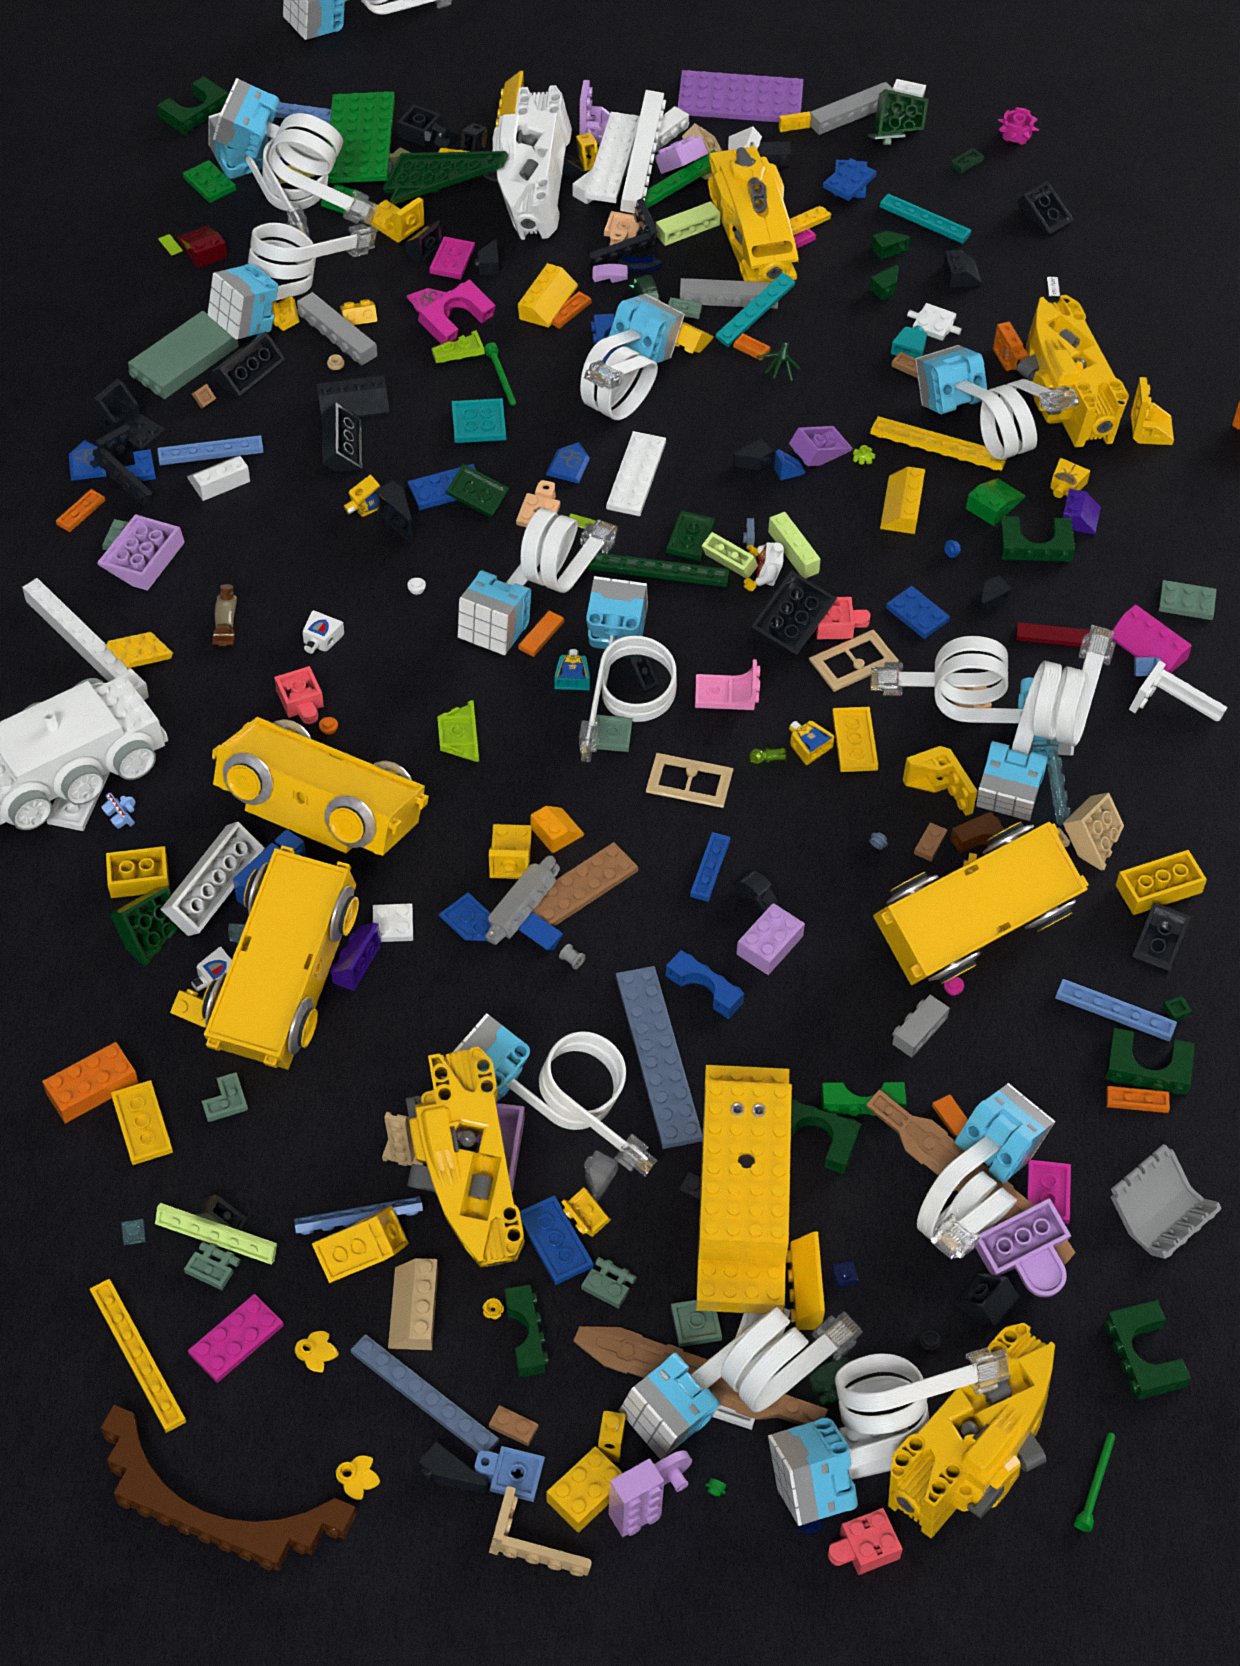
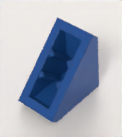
[774,449,806,480]

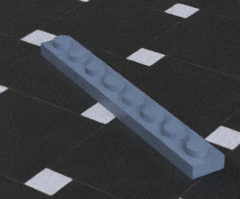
[351,1334,499,1453]

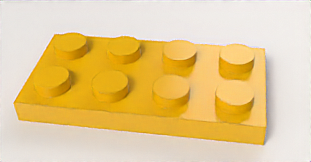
[832,707,878,772]
[111,1080,173,1165]

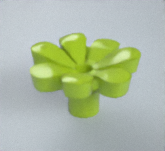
[853,445,875,465]

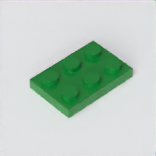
[183,160,236,203]

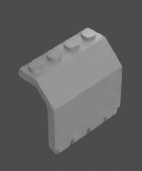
[1111,1144,1222,1259]

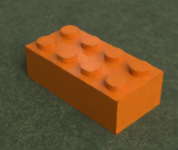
[42,1042,139,1123]

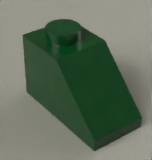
[871,231,910,260]
[870,265,899,301]

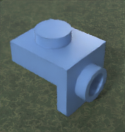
[1134,656,1161,676]

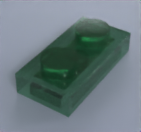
[950,148,984,174]

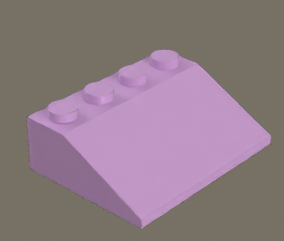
[97,515,185,591]

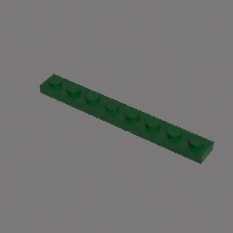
[586,553,730,587]

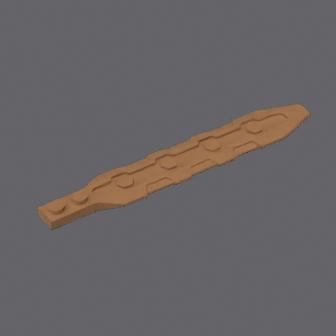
[866,1089,1075,1265]
[574,1326,828,1425]

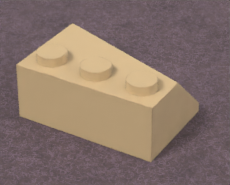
[1063,793,1124,870]

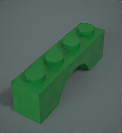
[821,1082,906,1116]

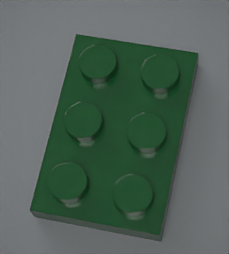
[446,464,509,518]
[666,511,715,561]

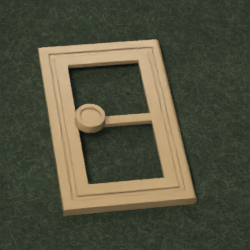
[809,630,899,692]
[646,753,733,808]

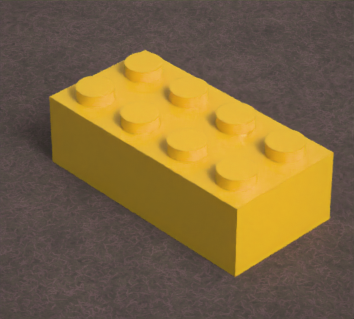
[1116,850,1207,915]

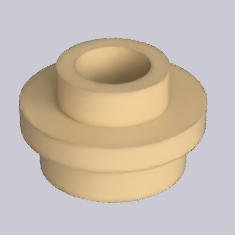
[327,354,344,370]

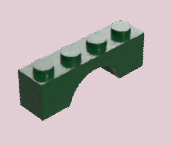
[505,1285,549,1378]

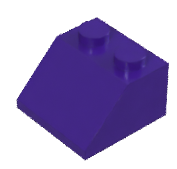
[1063,488,1101,535]

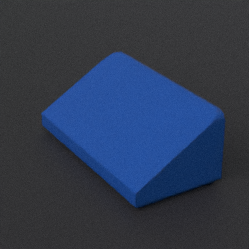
[518,912,563,950]

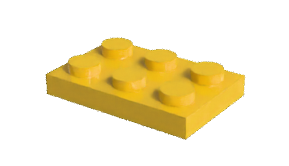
[106,632,173,668]

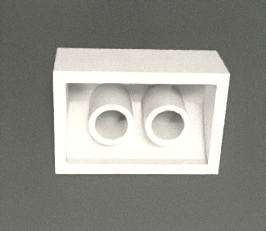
[187,456,250,501]
[839,1427,909,1480]

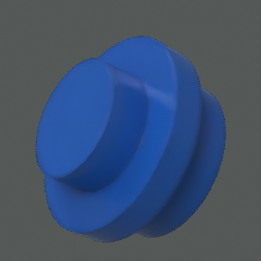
[944,540,961,558]

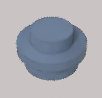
[869,832,888,850]

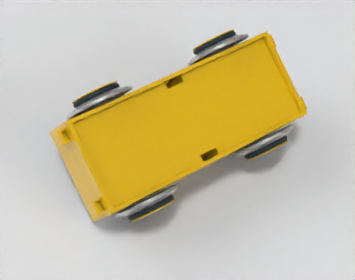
[212,717,429,856]
[873,822,1089,985]
[201,845,359,1070]

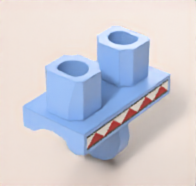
[101,793,135,829]

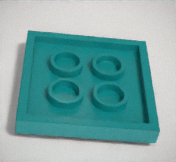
[452,398,506,443]

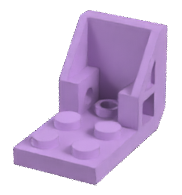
[580,80,610,145]

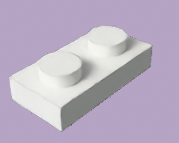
[893,79,926,98]

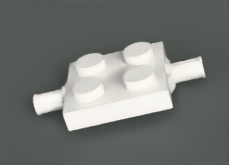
[907,303,962,341]

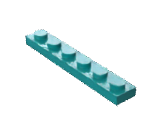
[880,194,971,244]
[716,272,795,347]

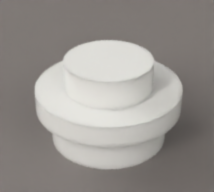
[408,578,426,595]

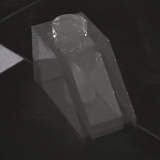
[584,1150,618,1202]

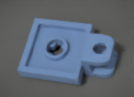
[474,1446,545,1502]

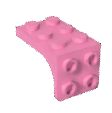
[695,659,760,710]

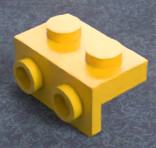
[271,296,299,331]
[340,299,377,325]
[170,989,206,1028]
[561,1188,611,1237]

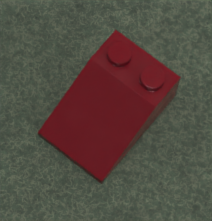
[177,226,227,268]

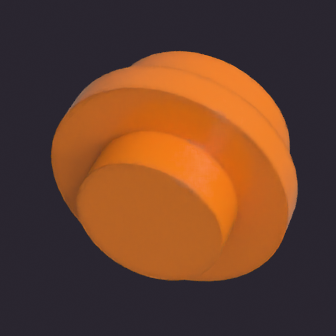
[319,717,338,735]

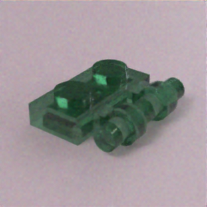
[807,1356,857,1405]

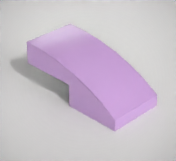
[592,264,628,283]

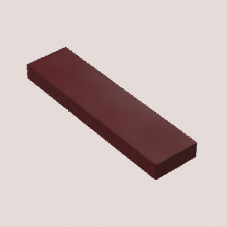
[1016,622,1090,648]

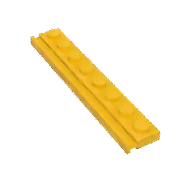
[870,416,1007,471]

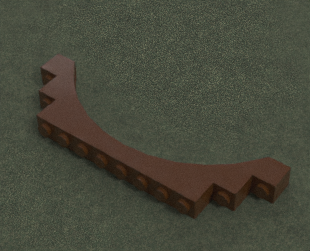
[101,1405,357,1571]

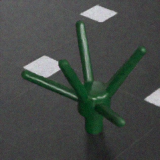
[757,342,800,381]

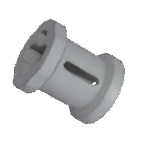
[559,944,586,969]

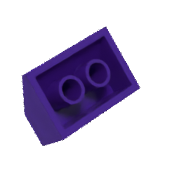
[330,923,381,991]

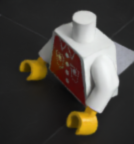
[744,542,784,591]

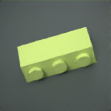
[702,532,758,578]

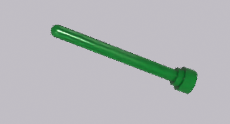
[484,342,516,406]
[1074,1433,1115,1532]

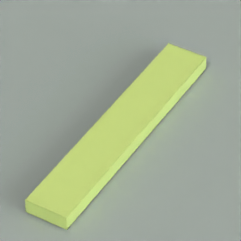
[155,1203,277,1265]

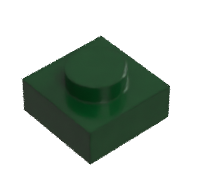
[1163,996,1192,1021]

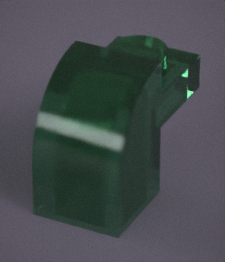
[630,274,660,301]

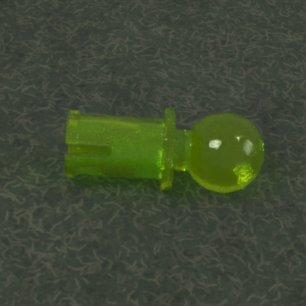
[750,748,786,764]

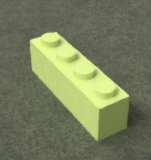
[655,201,721,246]
[768,512,821,578]

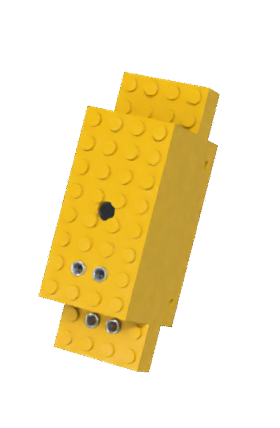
[696,1065,792,1314]

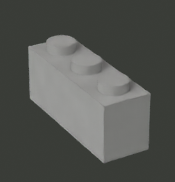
[893,995,950,1058]

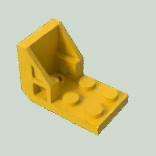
[363,197,424,243]
[1131,377,1174,445]
[903,746,978,816]
[489,824,532,879]
[312,1205,409,1283]

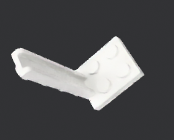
[1129,661,1227,721]

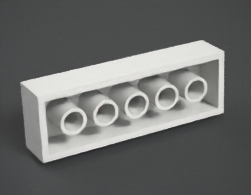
[160,822,265,936]

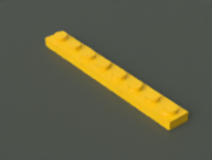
[90,1279,186,1433]

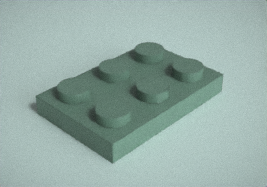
[1159,580,1216,620]

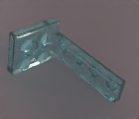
[1011,739,1070,826]

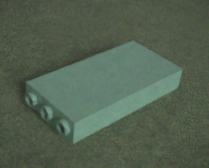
[128,311,239,399]

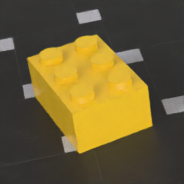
[106,846,170,898]
[547,1446,623,1533]

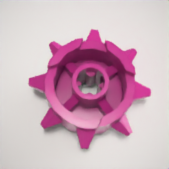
[998,107,1039,145]

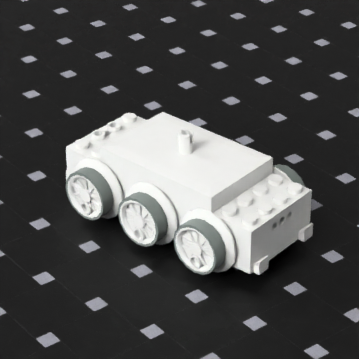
[0,674,168,830]

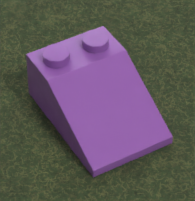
[789,426,853,466]

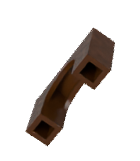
[950,812,1005,853]

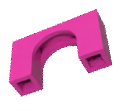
[418,280,496,344]

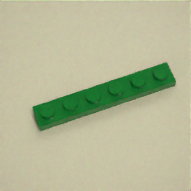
[643,150,716,208]

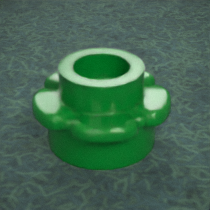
[705,1478,727,1497]

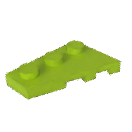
[432,330,485,363]

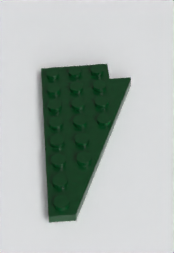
[383,151,509,204]

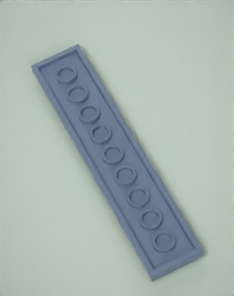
[616,966,703,1149]

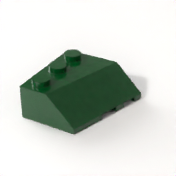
[875,89,929,135]
[110,886,179,966]

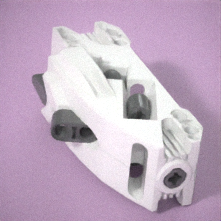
[483,85,572,240]

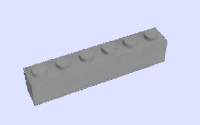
[810,82,895,135]
[680,278,778,309]
[297,292,377,365]

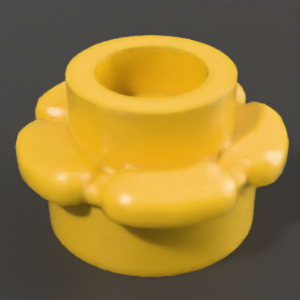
[483,1298,504,1319]

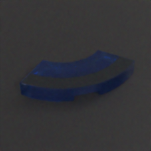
[617,254,662,273]

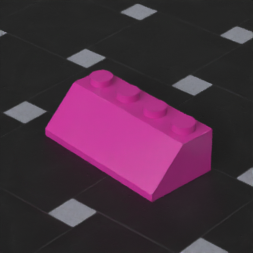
[1109,605,1192,673]

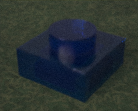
[832,1261,859,1288]
[797,1519,823,1534]

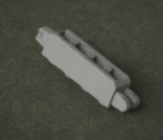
[485,855,560,945]

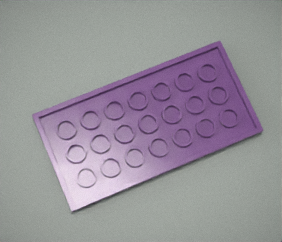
[678,70,803,122]

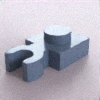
[743,518,755,550]

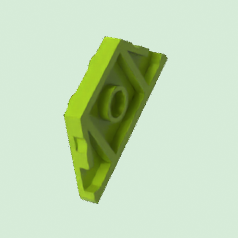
[438,700,479,762]

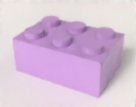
[654,135,708,174]
[737,903,805,975]

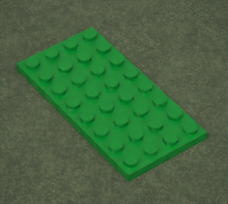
[328,91,395,183]

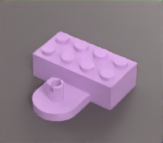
[972,1198,1071,1297]
[609,1450,692,1537]

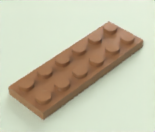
[530,842,638,927]

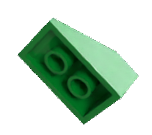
[966,478,1025,526]

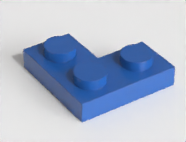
[124,449,156,481]

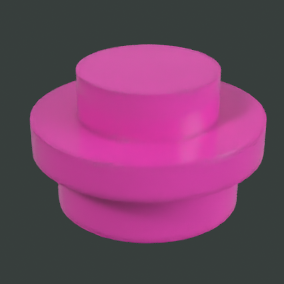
[944,977,964,995]

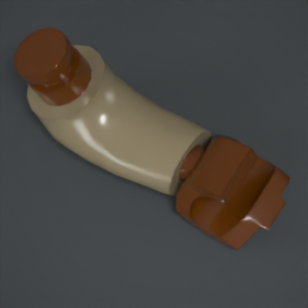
[212,584,237,647]

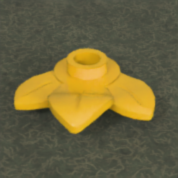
[295,1331,339,1372]
[336,1456,380,1500]

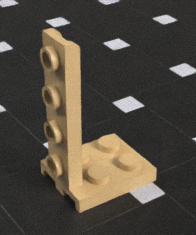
[382,1112,425,1166]
[489,1486,591,1576]

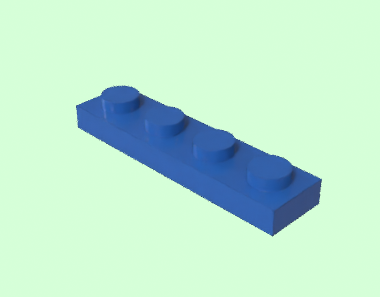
[690,832,731,902]

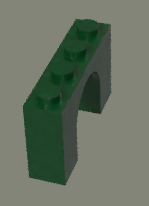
[157,76,229,134]
[999,516,1075,562]
[1106,1028,1195,1095]
[791,1099,861,1174]
[1105,1300,1191,1400]

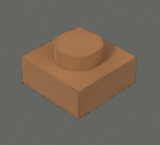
[192,384,216,408]

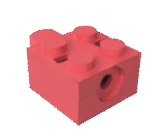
[816,597,870,639]
[275,666,324,724]
[828,1508,903,1575]

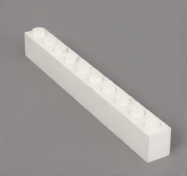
[620,90,666,213]
[573,106,689,204]
[22,578,149,700]

